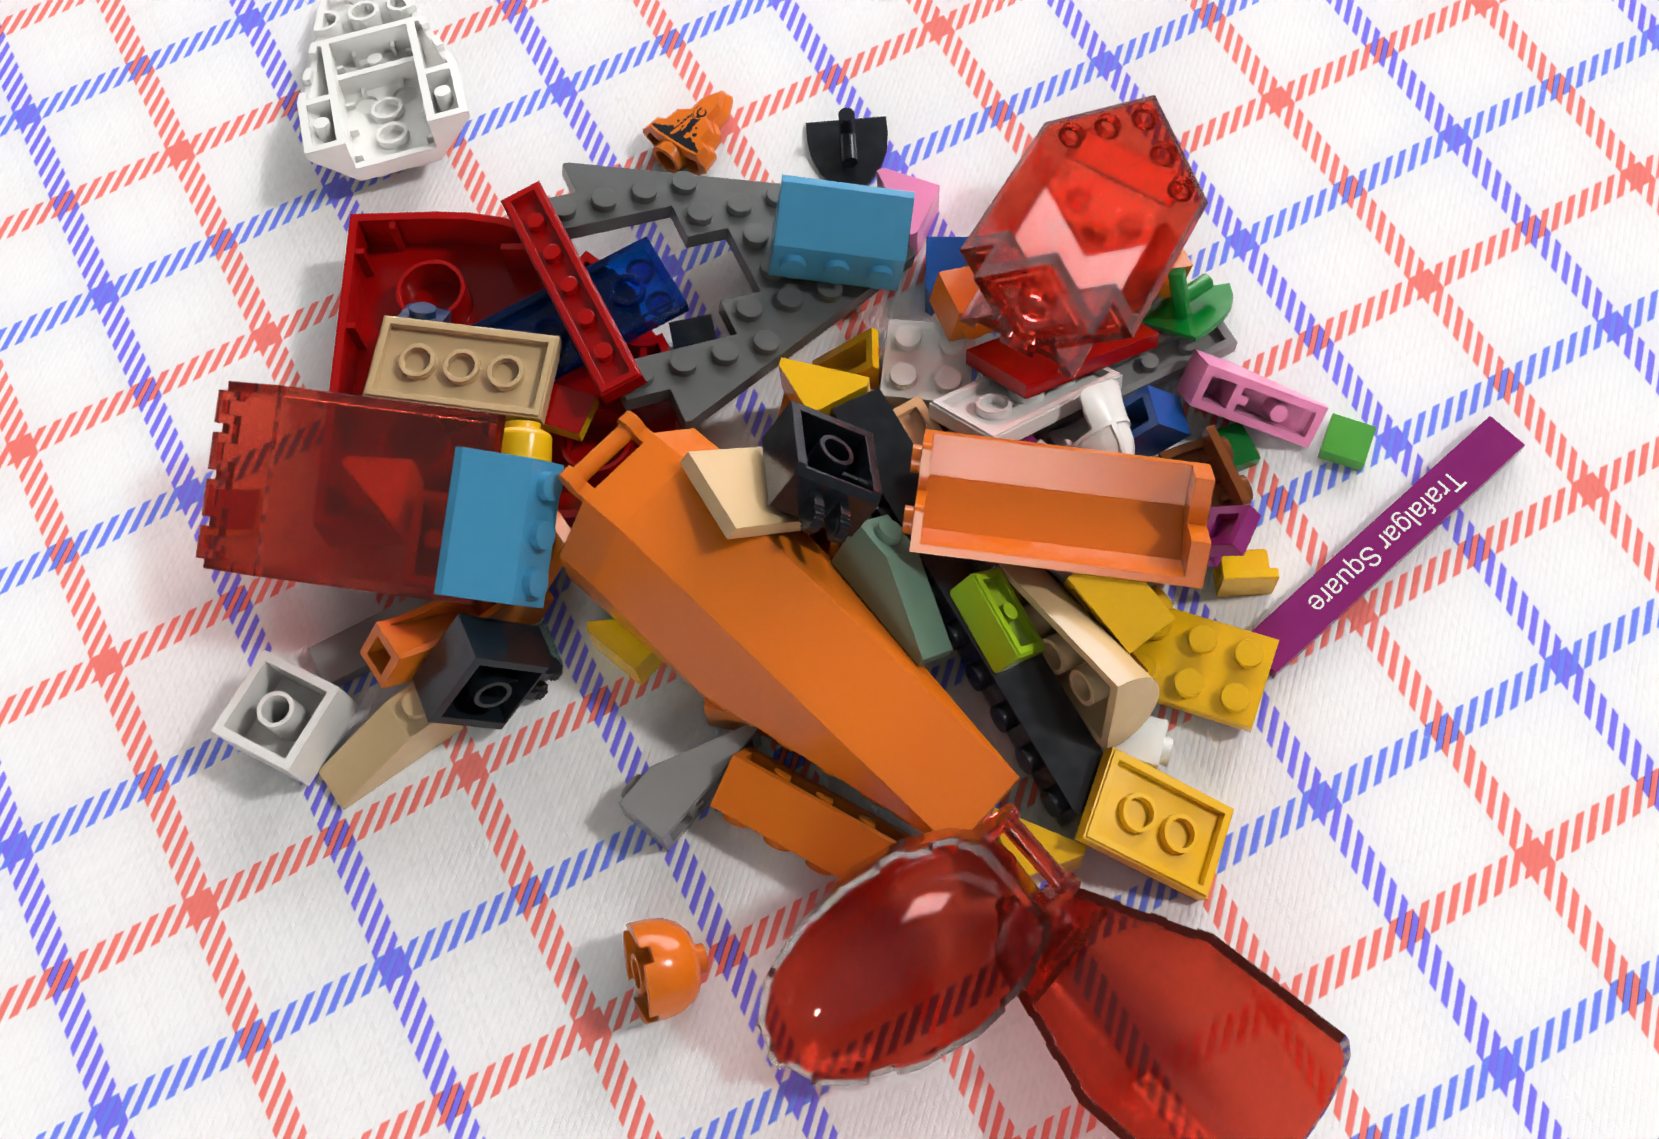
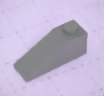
[619,725,762,851]

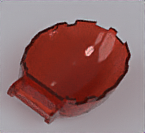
[756,803,1081,1087]

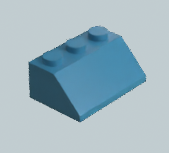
[769,174,915,291]
[434,446,564,608]

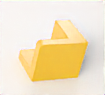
[1212,549,1280,597]

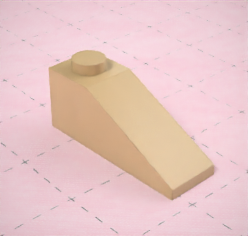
[319,683,464,810]

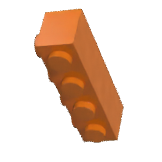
[710,746,917,901]

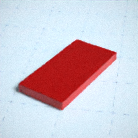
[966,308,1159,399]

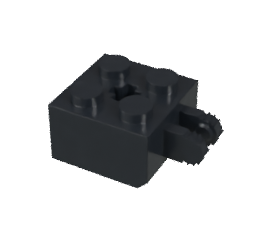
[762,400,882,544]
[412,614,563,729]

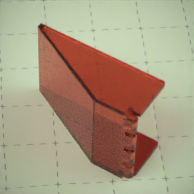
[196,381,506,606]

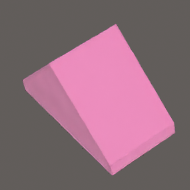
[877,168,940,257]

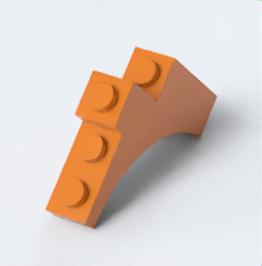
[360,511,571,689]

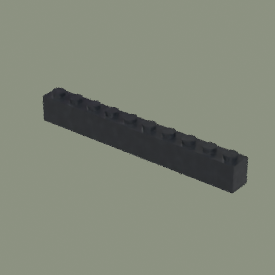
[829,387,1103,826]

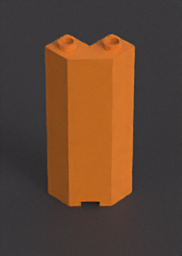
[902,429,1215,589]

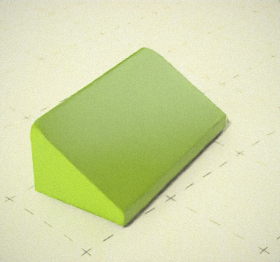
[950,567,1046,673]

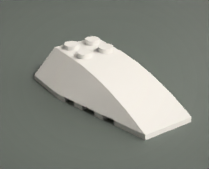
[297,0,470,181]

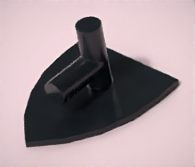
[806,108,888,186]

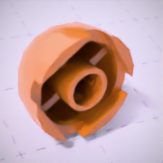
[623,918,709,1024]

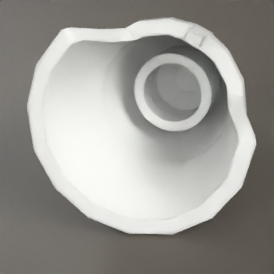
[1048,380,1135,455]

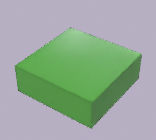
[1317,413,1376,471]

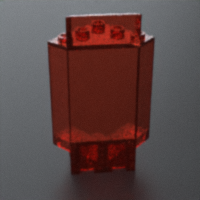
[958,95,1208,379]

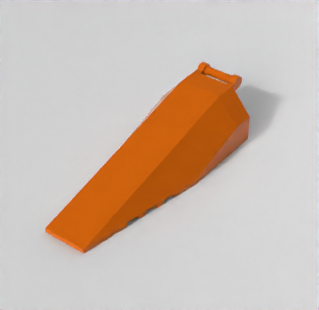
[558,410,1020,852]

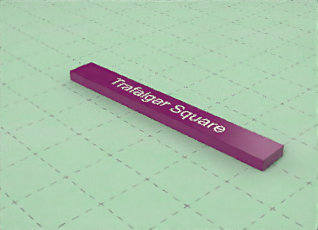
[1251,416,1525,678]

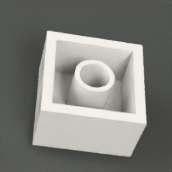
[880,319,976,409]
[210,649,360,786]

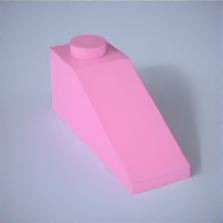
[1176,349,1328,448]

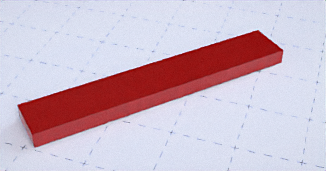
[501,181,647,404]

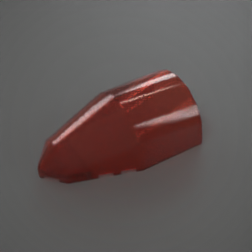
[997,882,1351,1139]

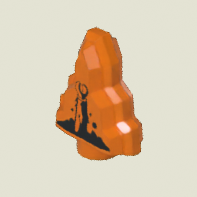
[643,90,733,176]

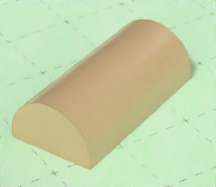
[999,563,1159,749]

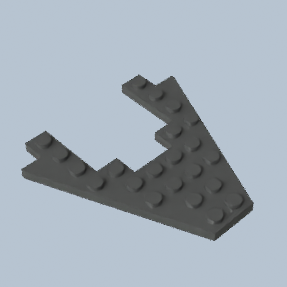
[549,162,916,430]

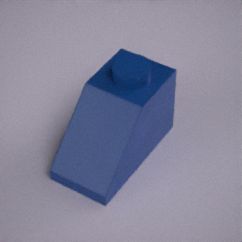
[1123,385,1191,456]

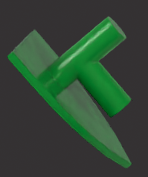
[1132,267,1234,342]

